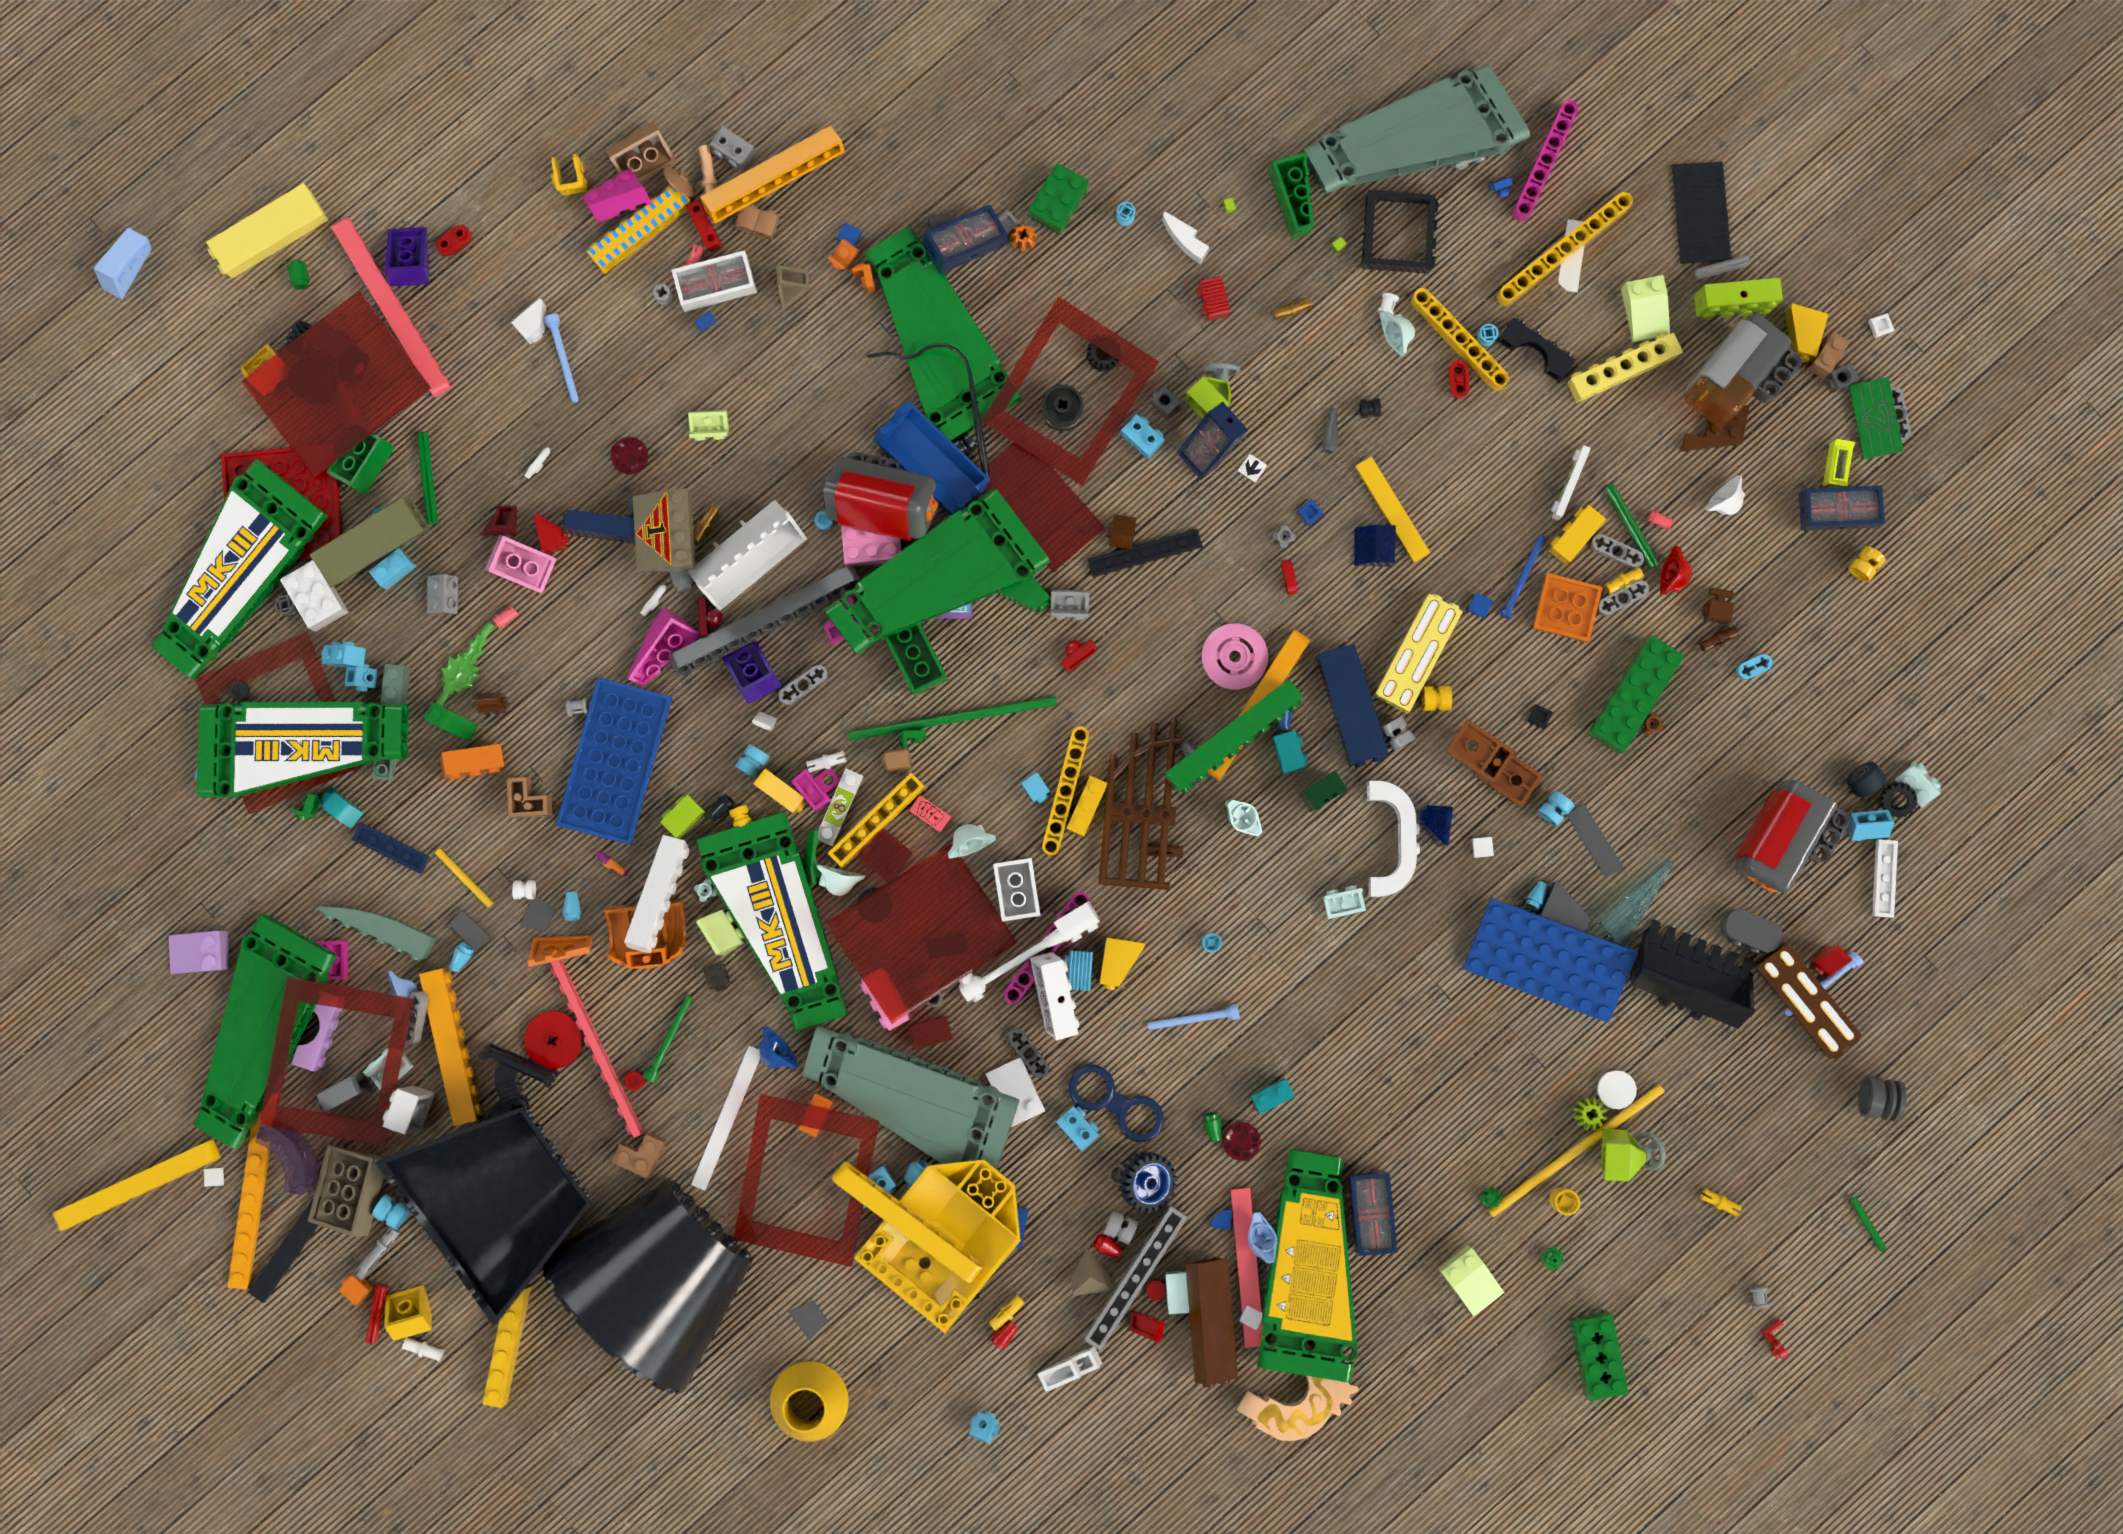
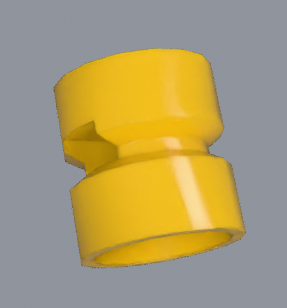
[1848,546,1886,582]
[1421,686,1452,711]
[1549,1187,1580,1215]

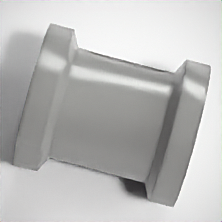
[653,284,673,306]
[566,698,589,717]
[1750,1286,1771,1309]

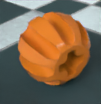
[1010,223,1037,252]

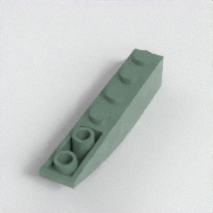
[372,664,411,781]
[318,906,437,961]

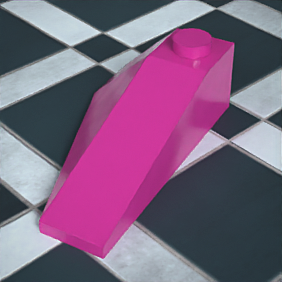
[627,607,699,686]

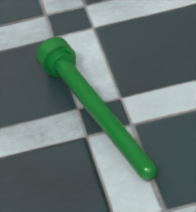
[642,995,693,1083]

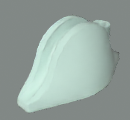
[1380,311,1415,356]
[1225,799,1262,836]
[948,824,996,859]
[817,864,865,896]

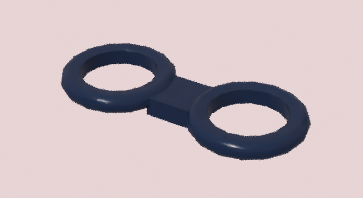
[1069,1064,1164,1142]

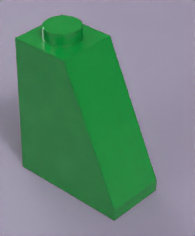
[996,568,1050,613]
[423,702,478,742]

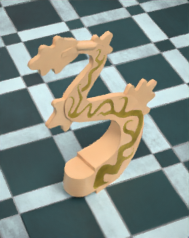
[1236,1333,1359,1441]

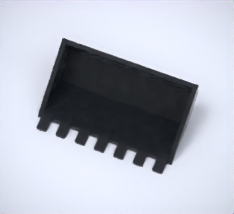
[1630,920,1754,1029]

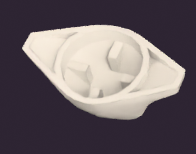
[1705,475,1745,515]

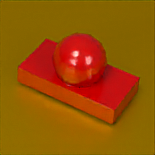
[1061,640,1097,673]
[1128,1311,1165,1342]

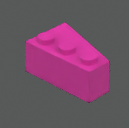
[582,168,652,223]

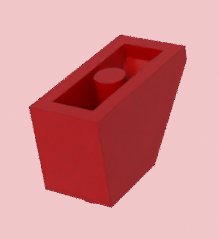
[533,514,570,554]
[1810,946,1852,976]

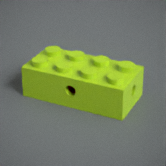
[1694,278,1783,319]

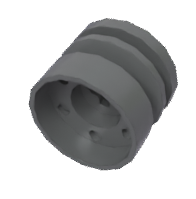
[1858,1076,1907,1122]

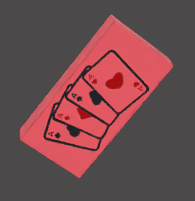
[909,795,951,833]

